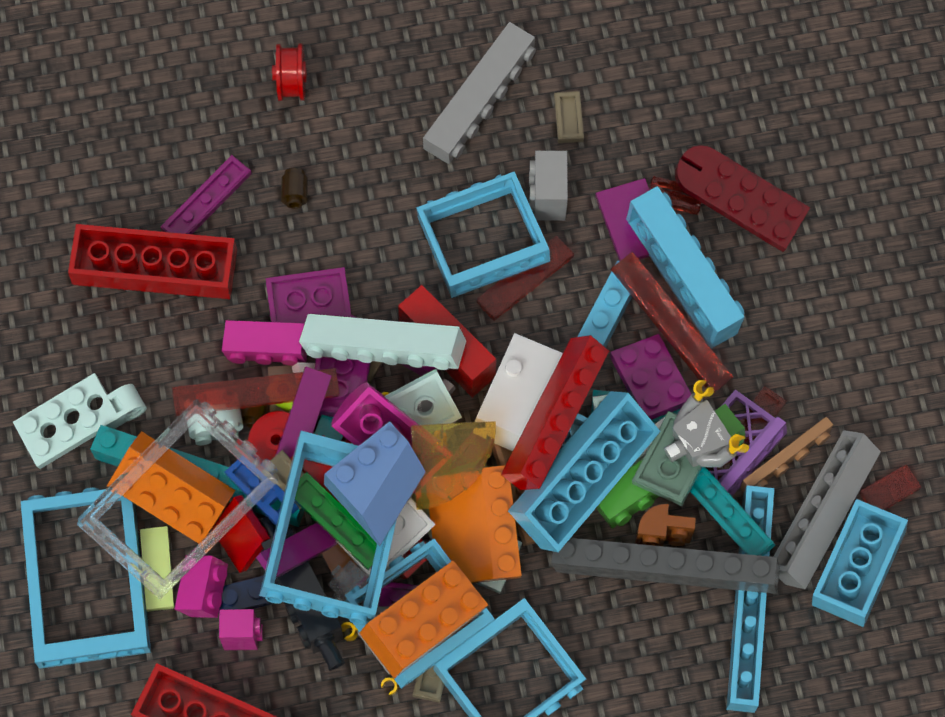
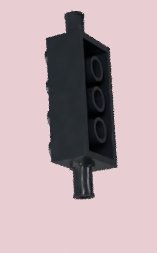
[259,517,345,671]

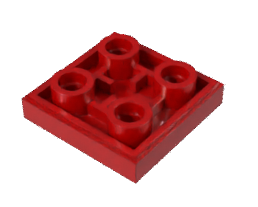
[211,495,270,573]

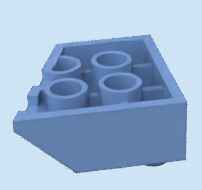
[324,421,426,546]

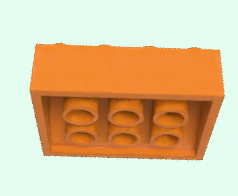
[426,465,522,584]

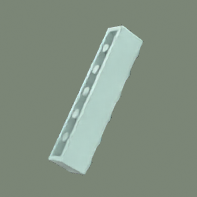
[299,314,466,370]

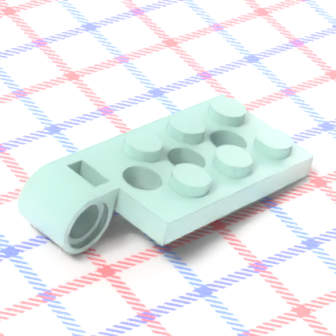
[351,369,462,444]
[13,373,147,469]

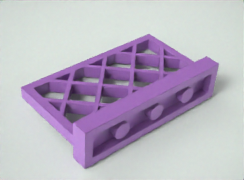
[709,390,787,496]

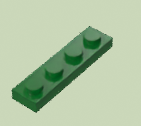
[294,472,377,571]

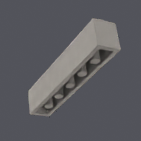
[423,22,536,164]
[773,430,881,589]

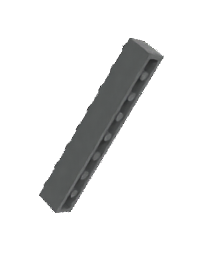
[551,538,780,594]

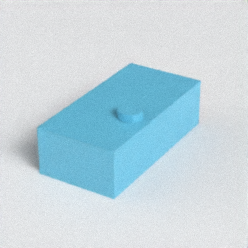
[812,499,908,627]

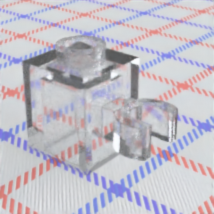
[328,560,369,606]

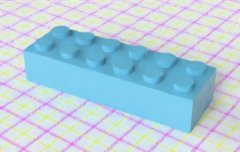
[626,186,745,349]
[508,391,661,552]

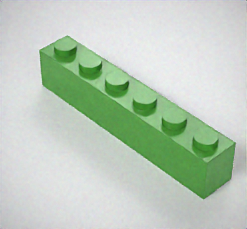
[596,404,746,529]

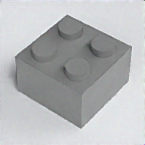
[529,151,568,221]

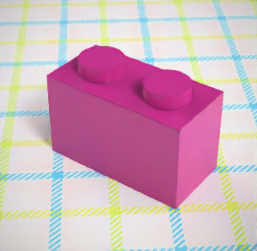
[175,556,228,618]
[219,609,263,650]

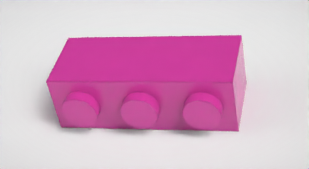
[222,320,307,366]

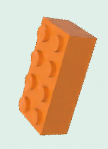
[107,431,236,545]
[359,560,488,679]

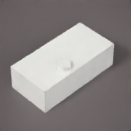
[471,333,563,451]

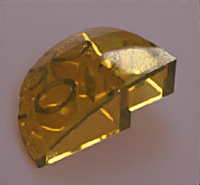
[411,421,496,510]

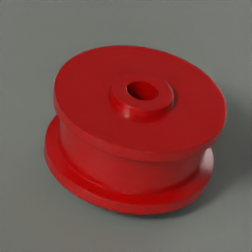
[272,43,307,101]
[248,411,289,467]

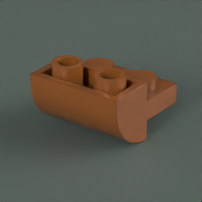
[635,504,696,547]

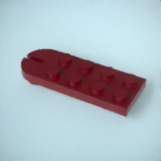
[675,145,810,252]

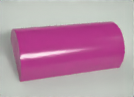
[332,382,452,494]

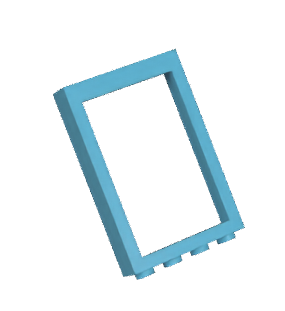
[259,431,396,625]
[21,488,151,669]

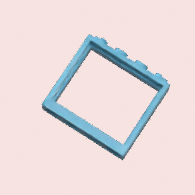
[416,171,550,298]
[344,539,495,689]
[433,598,586,717]

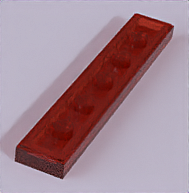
[610,251,733,393]
[172,368,340,416]

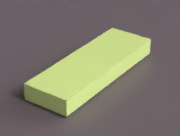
[140,526,175,612]

